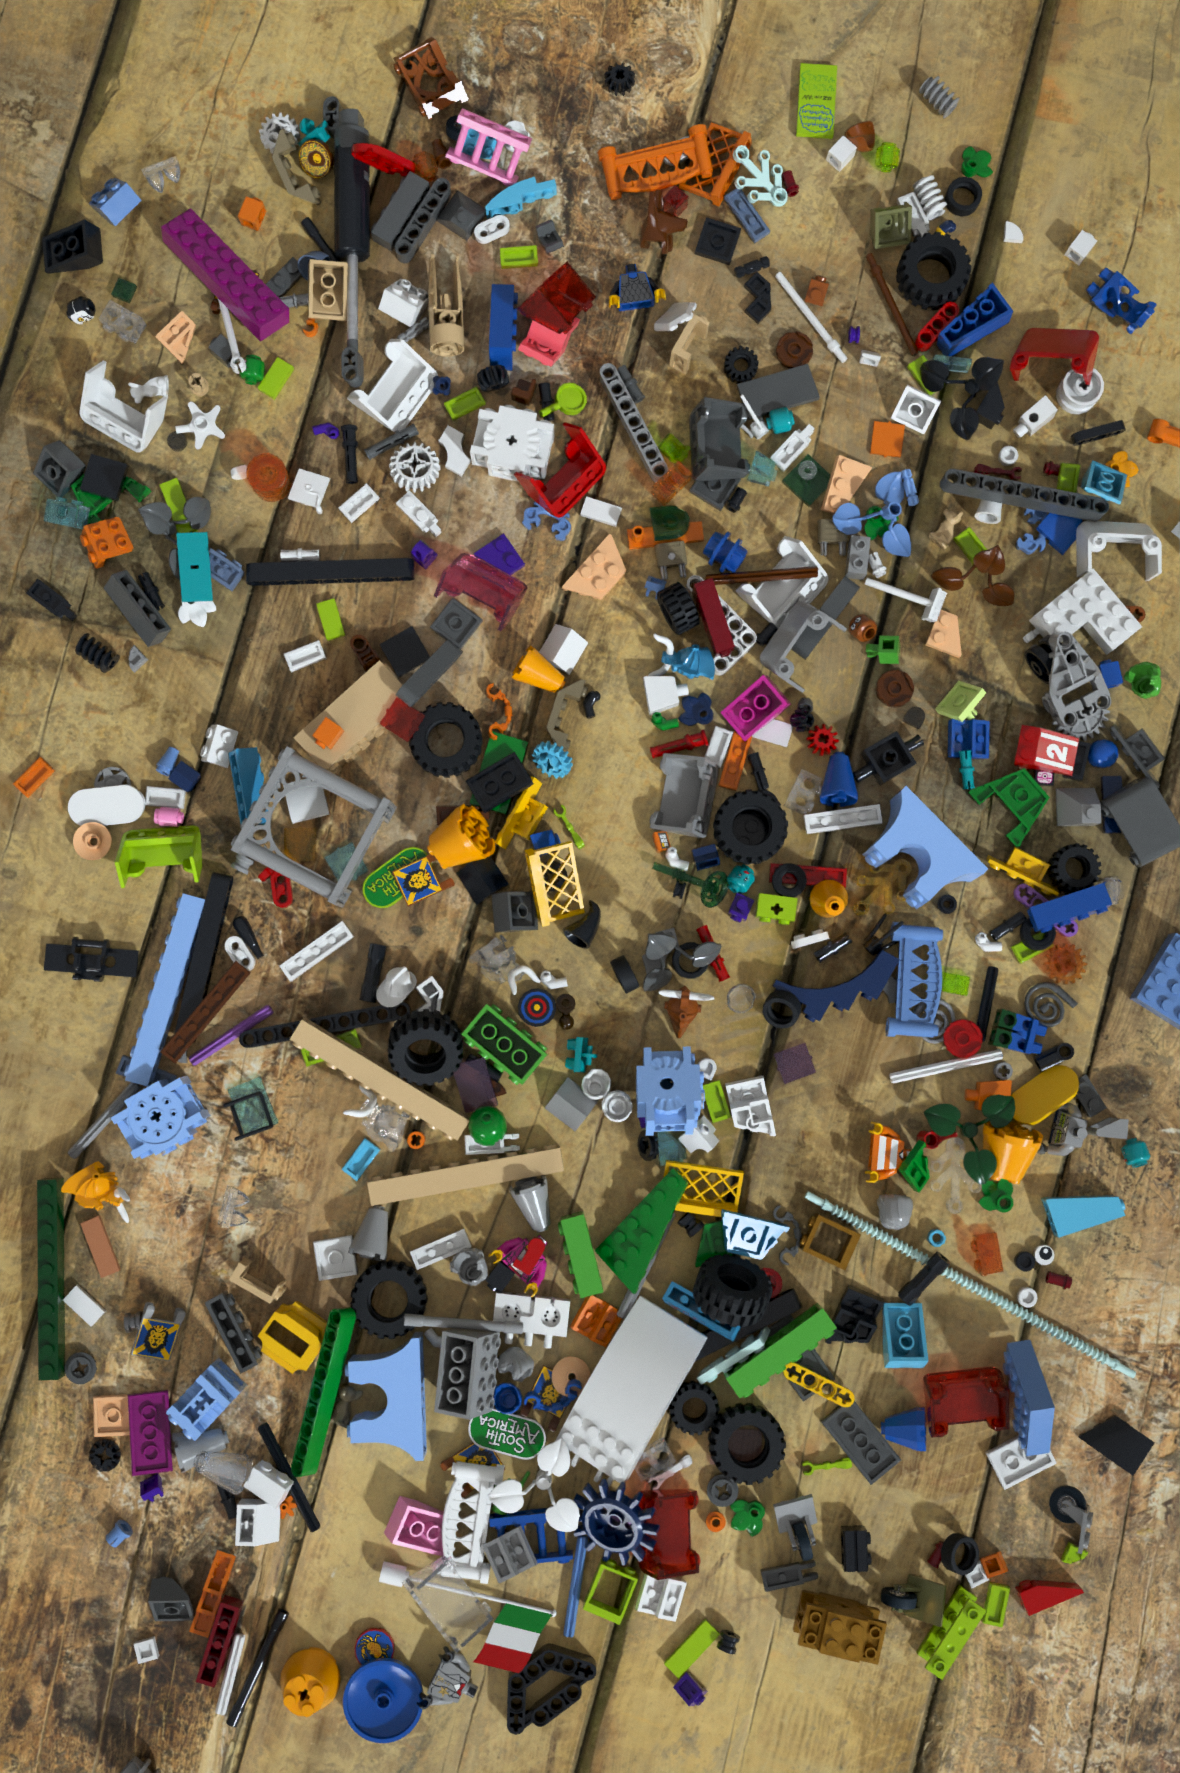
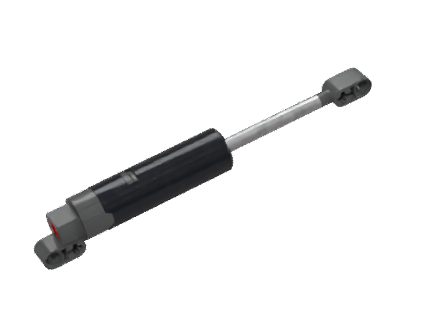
[323,96,370,388]

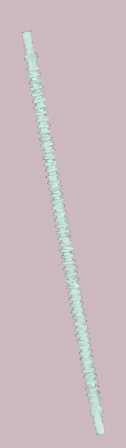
[804,1191,1136,1379]

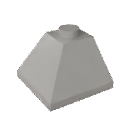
[1055,788,1101,826]

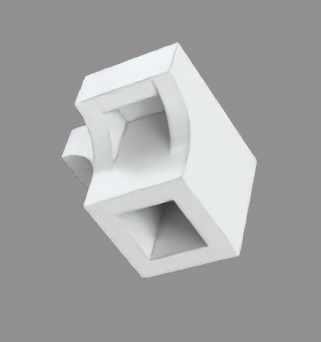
[678,1115,719,1153]

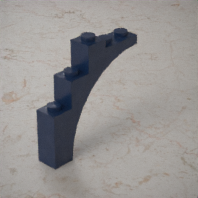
[772,950,900,1022]

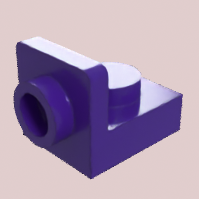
[727,893,754,923]
[673,1672,708,1706]

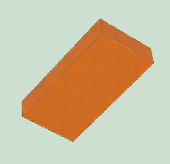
[13,757,55,798]

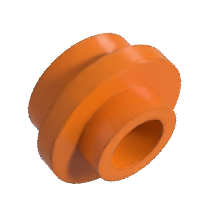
[706,1511,726,1532]

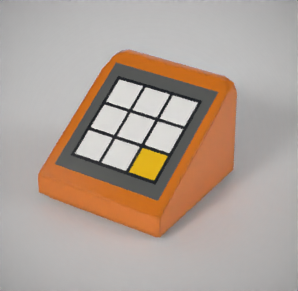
[652,831,671,853]

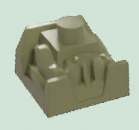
[870,202,912,249]

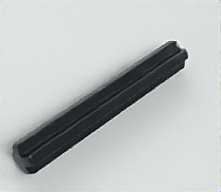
[977,966,999,1042]

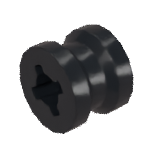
[717,1630,740,1654]

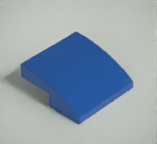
[1036,501,1084,555]
[948,719,990,759]

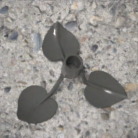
[138,497,211,580]
[643,932,722,991]

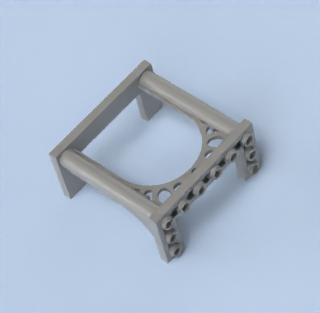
[231,746,397,908]

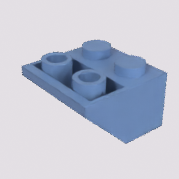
[89,178,142,226]

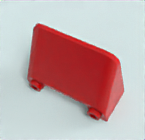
[1010,328,1099,385]

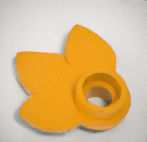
[1105,451,1139,488]

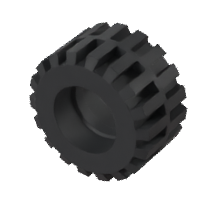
[657,582,700,635]
[1047,843,1101,893]
[669,1380,720,1436]

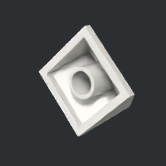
[891,384,941,434]
[539,624,588,675]

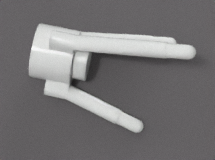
[740,394,769,440]

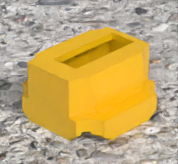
[258,1300,327,1374]

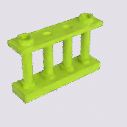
[916,1584,986,1680]

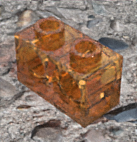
[651,461,692,506]

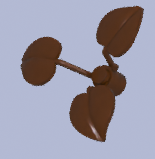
[931,545,1015,606]

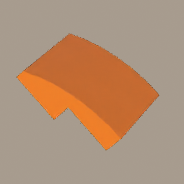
[569,1295,622,1348]

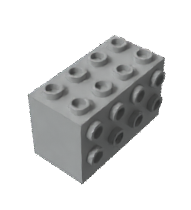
[434,1328,501,1420]

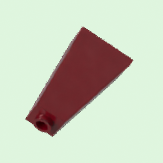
[692,578,735,658]

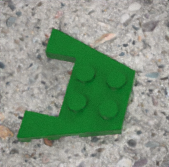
[71,475,152,525]
[967,768,1050,848]

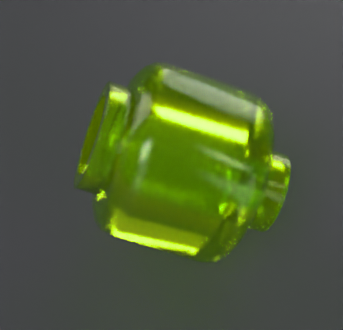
[875,142,900,173]

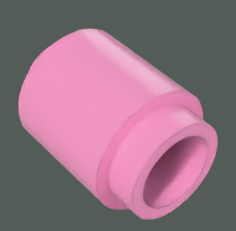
[154,807,184,827]

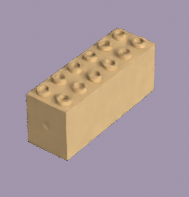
[294,660,411,775]

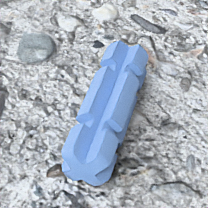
[901,469,919,506]

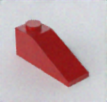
[1015,1580,1084,1616]

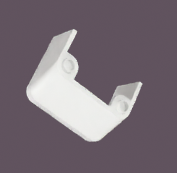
[80,360,168,452]
[1076,520,1162,581]

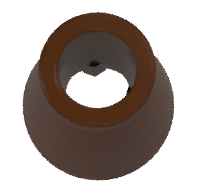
[432,139,452,169]

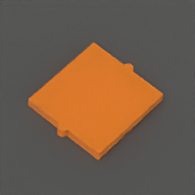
[870,421,905,458]

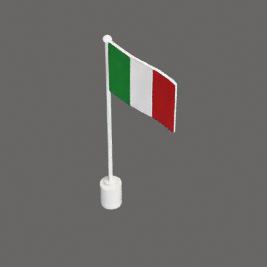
[379,1561,557,1673]

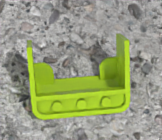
[115,825,202,888]

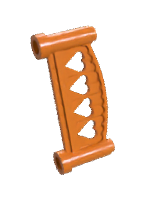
[597,124,713,200]

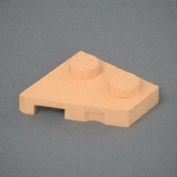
[925,610,962,658]

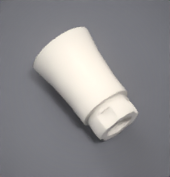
[975,486,1005,524]

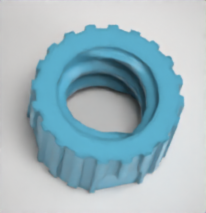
[927,1229,946,1247]

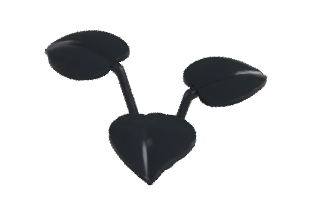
[920,357,1004,440]

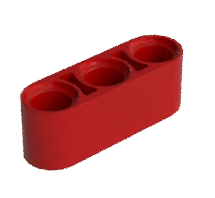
[915,302,959,352]

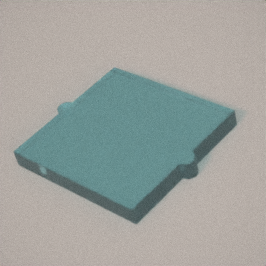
[324,842,368,881]

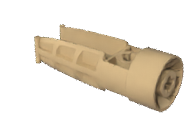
[428,254,464,357]

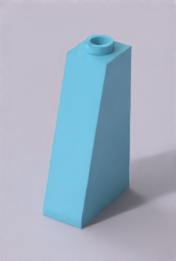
[1041,1195,1125,1238]

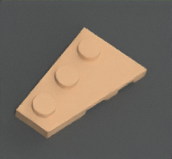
[821,455,872,515]

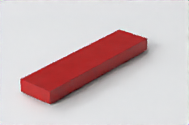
[769,863,847,888]

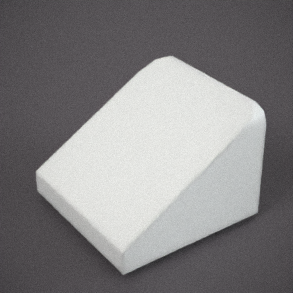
[859,350,881,367]

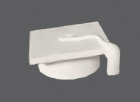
[288,469,330,514]

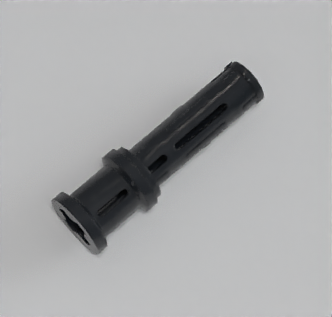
[341,424,358,484]

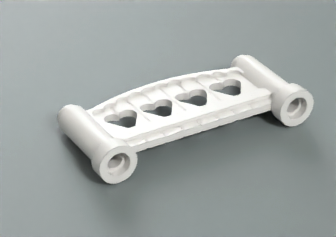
[437,1461,505,1584]

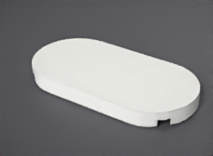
[68,784,145,826]

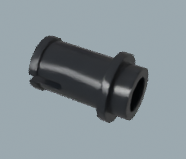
[726,487,747,513]
[756,622,778,647]

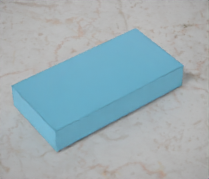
[341,1138,381,1181]

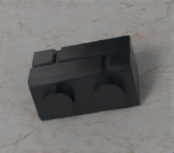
[841,1525,872,1572]

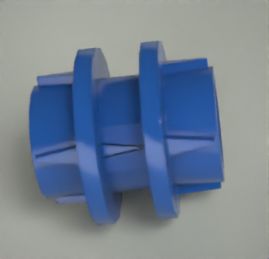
[703,531,748,573]

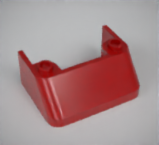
[514,422,606,518]

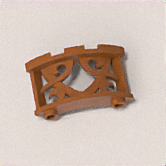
[393,37,468,120]

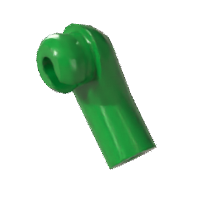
[651,712,679,731]

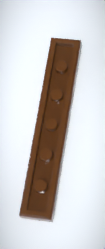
[160,961,251,1064]

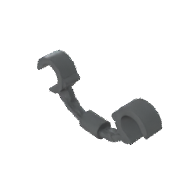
[772,1205,802,1265]

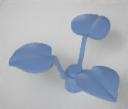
[832,472,911,557]

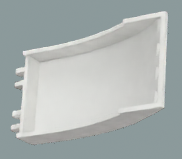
[555,1295,708,1488]

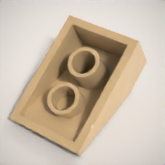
[308,259,348,321]

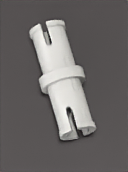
[280,548,320,562]

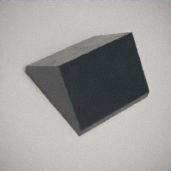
[456,856,509,905]

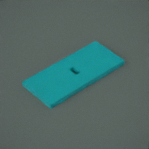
[176,532,213,602]

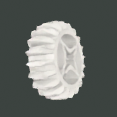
[389,442,440,493]

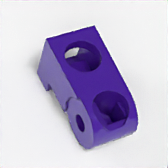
[411,540,438,570]

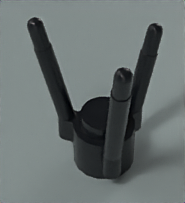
[863,914,904,956]

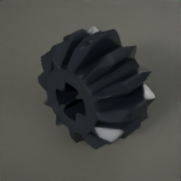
[604,61,635,96]
[477,365,509,392]

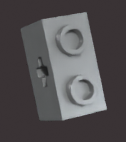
[845,535,871,580]

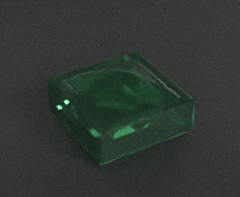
[111,278,137,304]

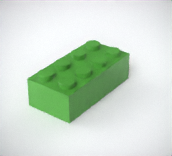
[558,1211,603,1298]

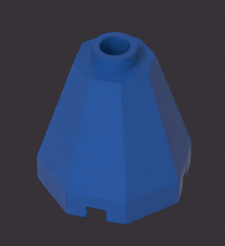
[881,1407,927,1451]

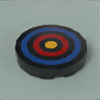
[518,988,556,1027]

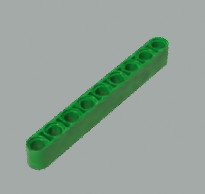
[291,1307,356,1477]

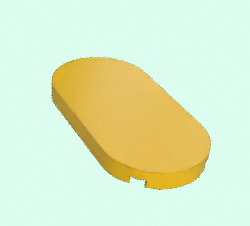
[1011,1065,1079,1125]

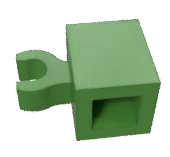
[866,636,900,664]

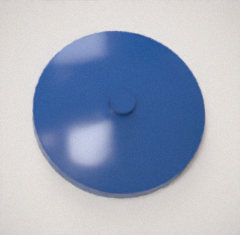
[343,1658,424,1743]

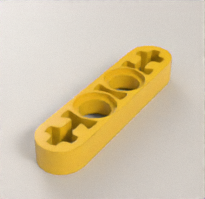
[783,1361,855,1407]

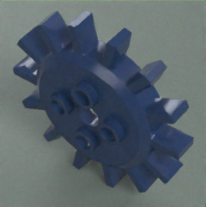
[573,1479,660,1565]

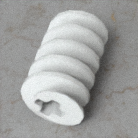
[913,175,947,220]

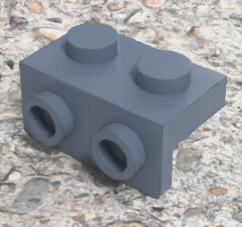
[209,548,245,591]

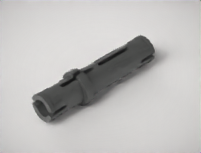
[364,423,419,460]

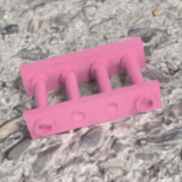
[446,108,532,186]

